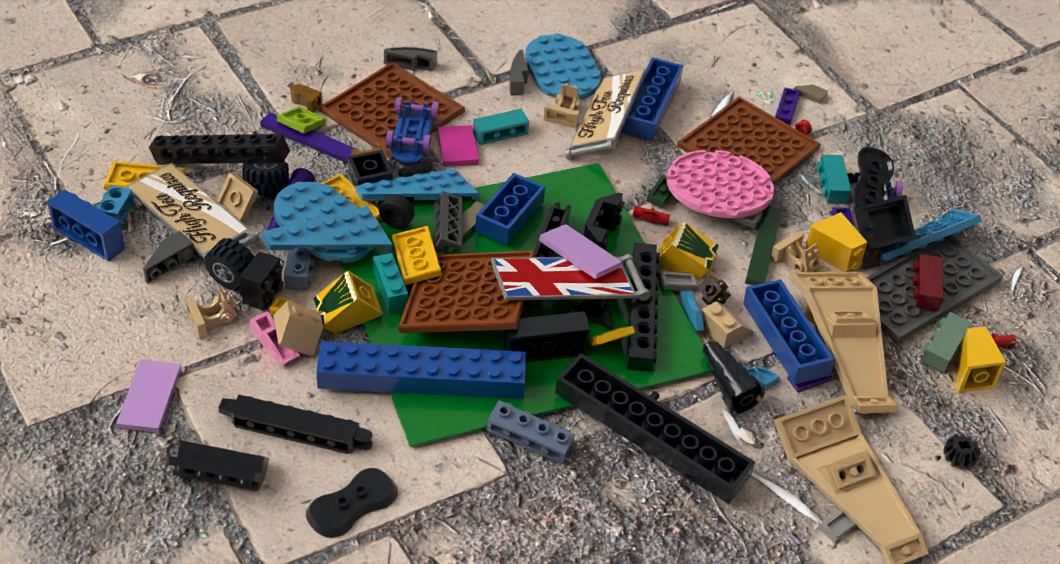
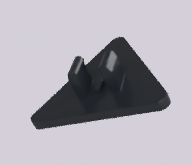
[574,299,613,329]

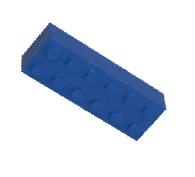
[621,57,684,141]
[743,279,835,385]

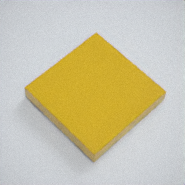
[588,326,635,346]

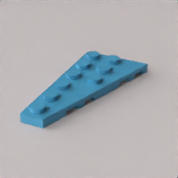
[355,169,479,201]
[262,206,393,250]
[875,208,982,262]

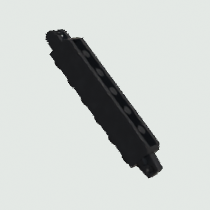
[523,202,571,307]
[218,395,373,454]

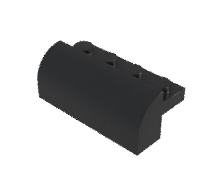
[168,440,269,491]

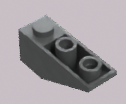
[143,231,195,283]

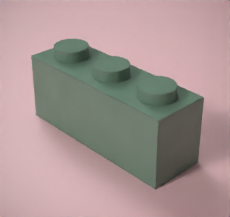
[922,312,972,373]

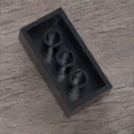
[504,312,590,363]

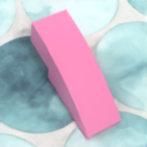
[249,311,300,366]

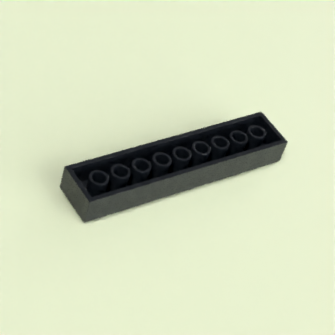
[555,353,756,504]

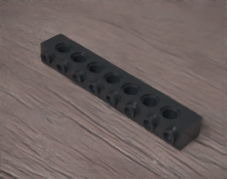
[149,133,290,164]
[627,243,660,372]

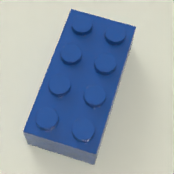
[475,173,545,246]
[47,189,125,262]

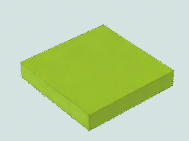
[276,106,326,134]

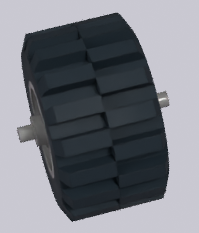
[242,161,289,195]
[204,238,255,291]

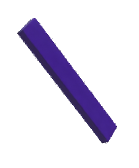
[260,112,356,163]

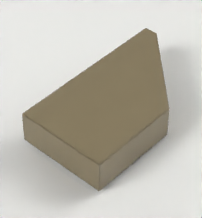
[794,85,828,104]

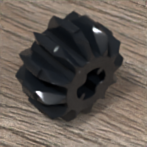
[943,433,981,469]

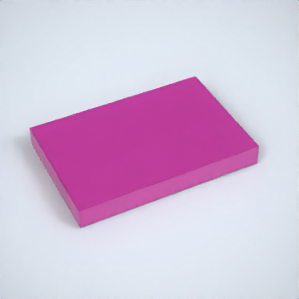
[438,125,479,166]

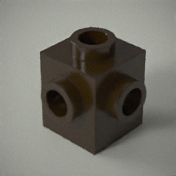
[697,274,731,305]

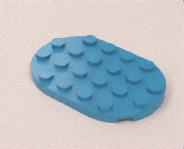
[525,33,601,99]
[274,182,371,263]

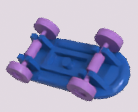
[386,97,439,165]

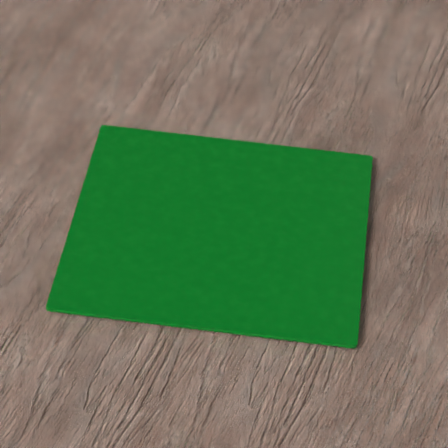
[339,163,711,447]

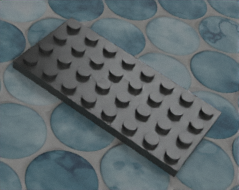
[867,235,1003,342]

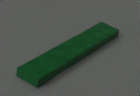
[745,206,782,285]

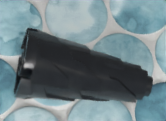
[702,341,765,414]

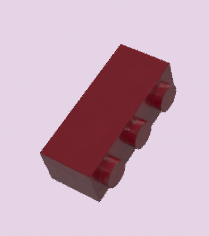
[912,254,943,311]

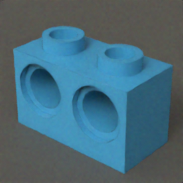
[96,185,135,225]

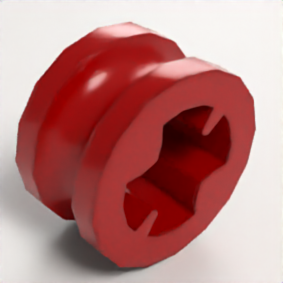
[795,119,812,135]

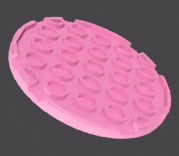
[667,150,774,218]

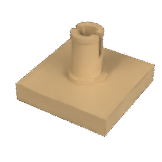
[217,173,258,224]

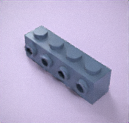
[284,247,316,290]
[486,400,575,465]

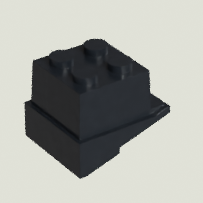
[854,195,916,251]

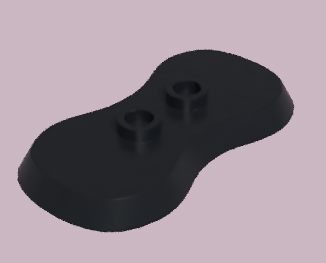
[853,147,894,207]
[305,468,398,538]

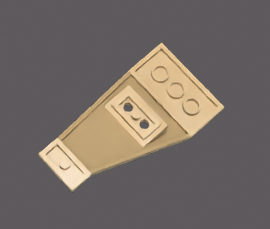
[773,395,929,564]

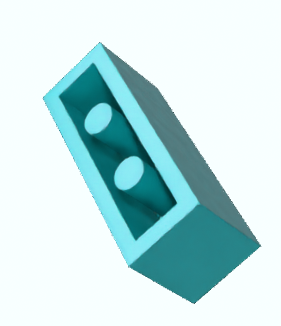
[473,109,529,145]
[817,155,851,204]
[373,253,408,314]

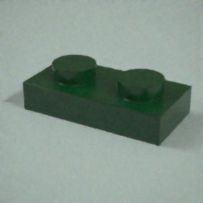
[646,175,672,208]

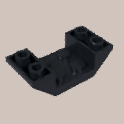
[584,192,625,249]

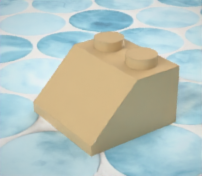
[274,300,323,357]
[701,301,753,349]

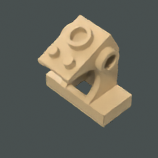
[544,84,581,128]
[770,231,820,272]
[185,287,238,339]

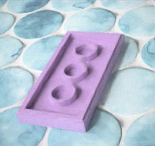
[539,224,622,279]
[116,359,181,433]

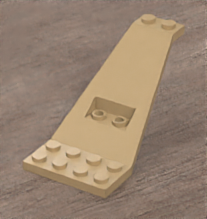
[790,272,897,415]

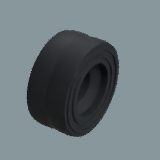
[379,194,415,229]

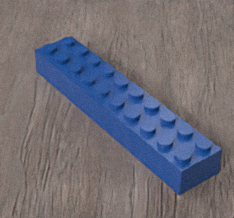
[316,341,526,399]

